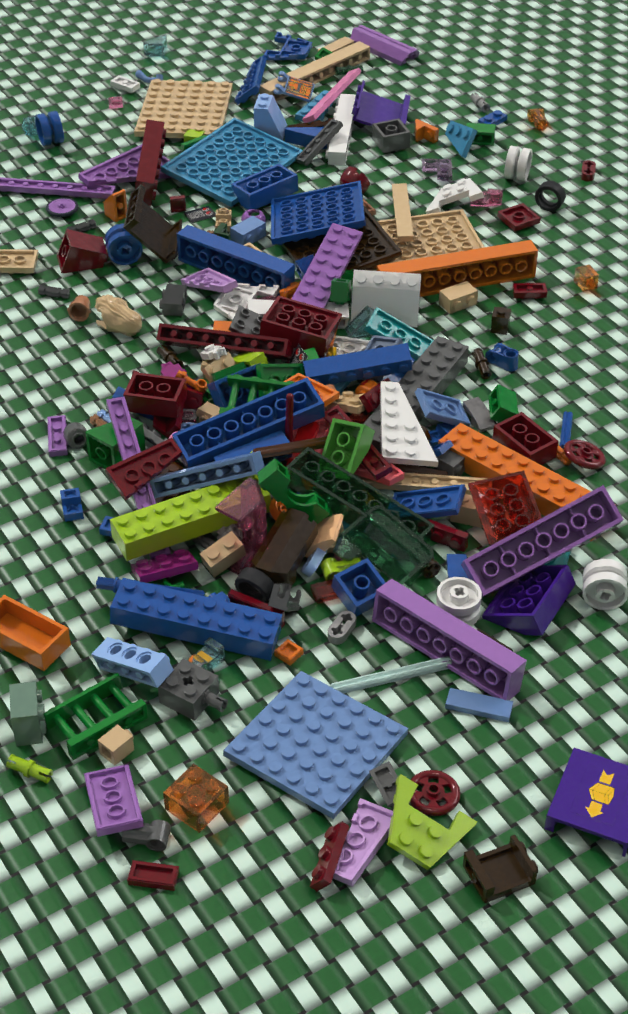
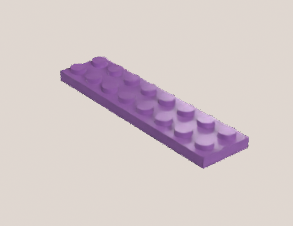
[292,223,363,309]

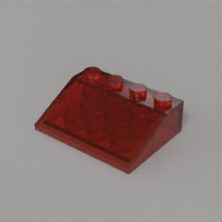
[468,470,542,546]

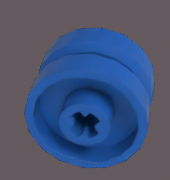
[35,111,64,147]
[105,223,143,265]

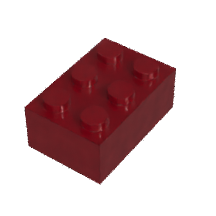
[123,372,187,418]
[493,412,558,465]

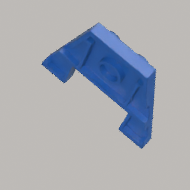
[264,32,312,60]

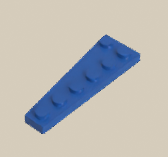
[234,55,267,105]

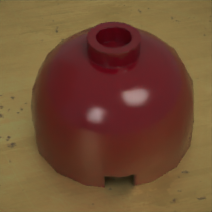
[340,166,370,194]

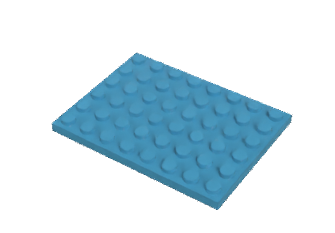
[161,118,303,207]

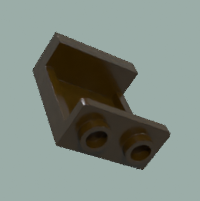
[463,835,538,904]

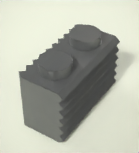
[159,284,187,317]

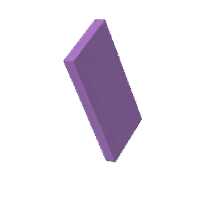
[84,764,144,837]

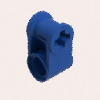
[485,343,519,371]

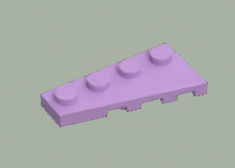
[180,267,238,293]
[333,798,393,887]

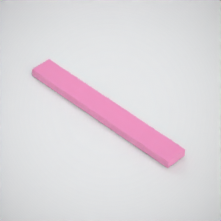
[302,68,361,123]

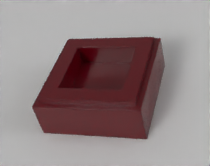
[170,195,186,213]

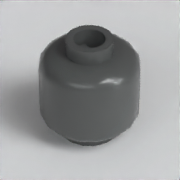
[63,422,87,449]

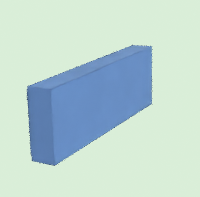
[445,688,513,722]

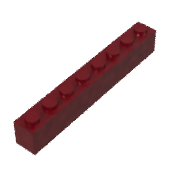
[156,323,294,361]

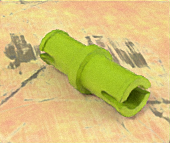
[6,754,53,784]

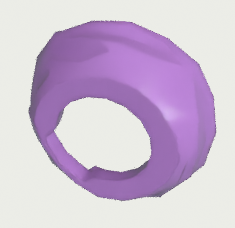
[241,209,266,222]

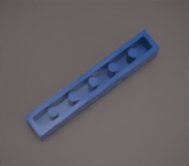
[303,343,412,385]

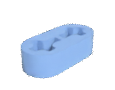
[301,547,327,577]

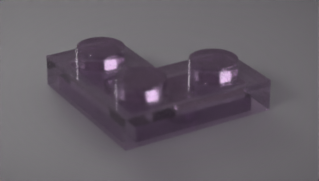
[422,159,452,181]

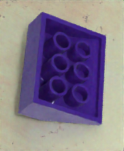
[482,565,576,636]

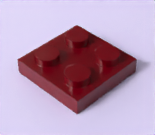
[497,203,541,231]

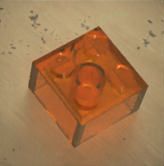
[163,763,229,833]

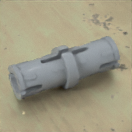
[470,93,490,112]

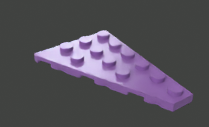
[78,144,172,186]

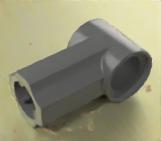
[122,820,171,851]

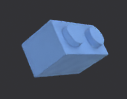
[230,216,266,245]

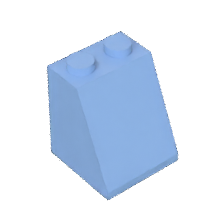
[254,93,287,140]

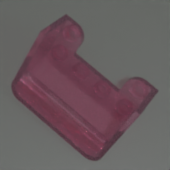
[215,478,267,575]

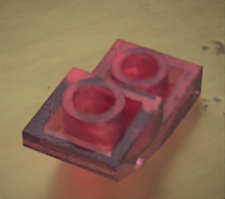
[470,188,503,207]

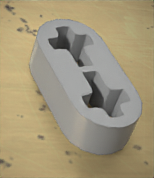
[328,611,356,645]

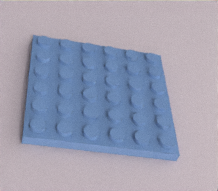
[223,671,408,819]

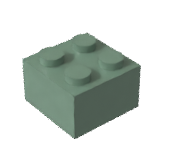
[9,681,46,746]

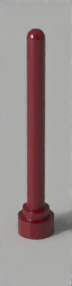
[281,393,294,467]

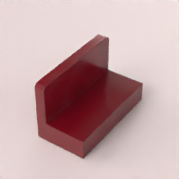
[153,405,184,438]

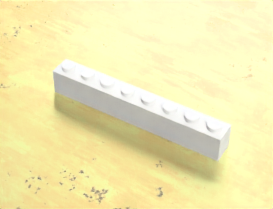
[325,94,356,166]

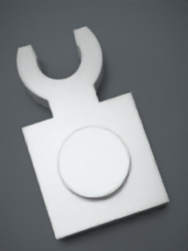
[199,344,227,360]

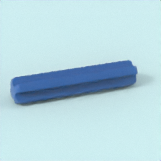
[560,411,573,449]

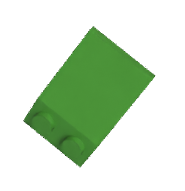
[317,418,375,480]

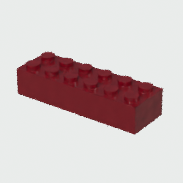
[135,119,167,206]

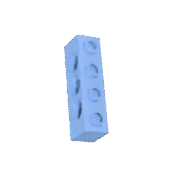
[91,637,174,688]

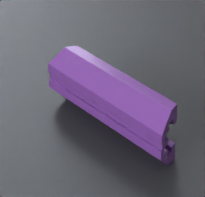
[350,25,420,66]

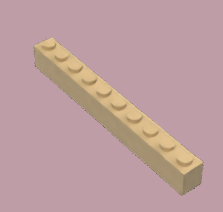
[259,41,370,101]

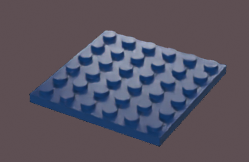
[271,181,366,245]

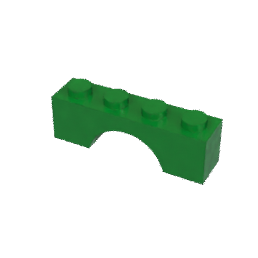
[330,269,354,305]
[258,459,330,524]

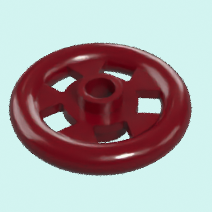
[564,439,606,470]
[410,770,461,816]

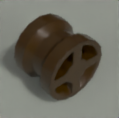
[416,553,441,578]

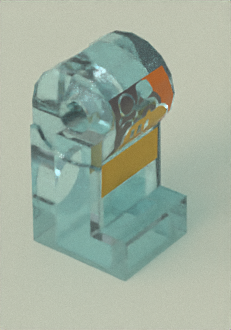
[187,637,225,672]

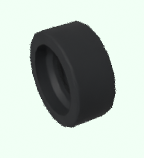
[535,181,566,212]
[234,567,274,603]

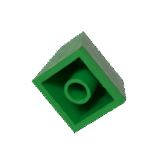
[85,417,146,469]

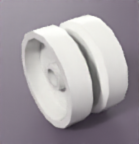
[504,145,532,182]
[582,559,628,610]
[436,577,482,626]

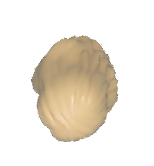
[95,294,142,337]

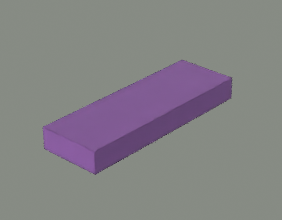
[47,415,68,457]

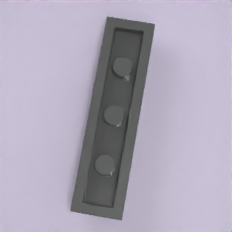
[295,119,344,166]

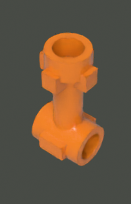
[175,370,208,394]

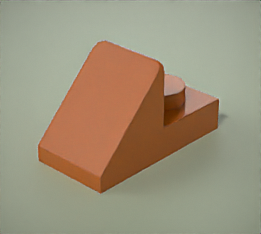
[414,119,439,144]

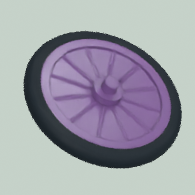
[46,198,78,217]

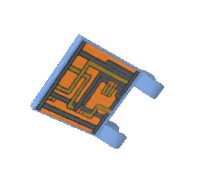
[273,71,315,102]

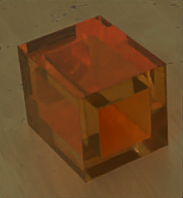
[574,265,599,292]

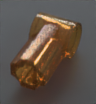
[527,108,549,131]

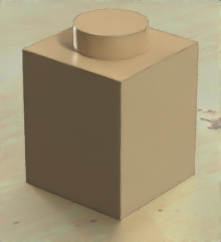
[98,724,134,766]

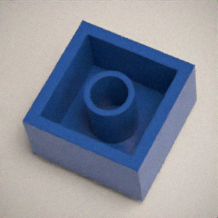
[331,558,386,617]

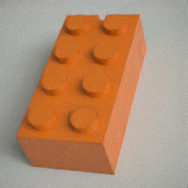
[0,595,71,671]

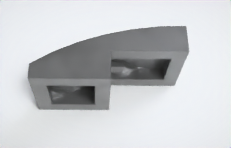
[463,397,495,433]

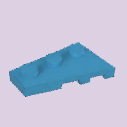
[445,120,477,158]

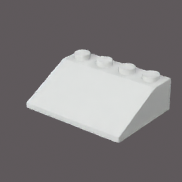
[351,270,421,328]

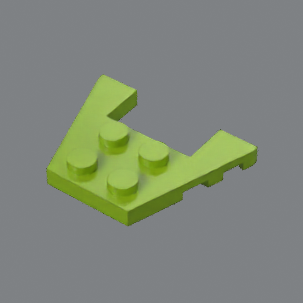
[387,774,477,870]

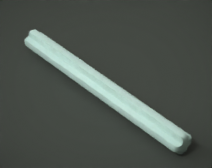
[330,656,452,694]

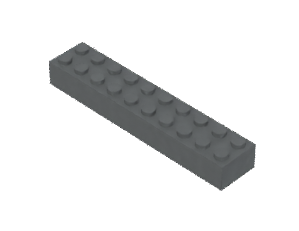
[364,336,469,454]

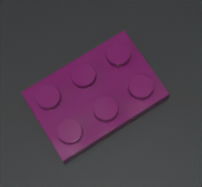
[131,549,199,583]

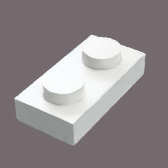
[110,75,140,93]

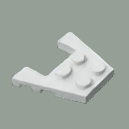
[426,178,484,214]
[213,283,280,321]

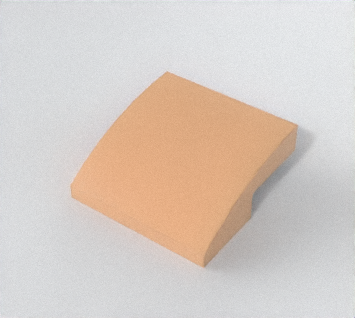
[305,514,344,558]

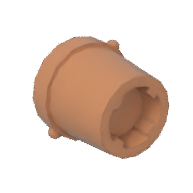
[67,295,91,322]

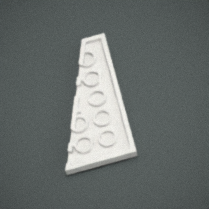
[380,381,438,467]

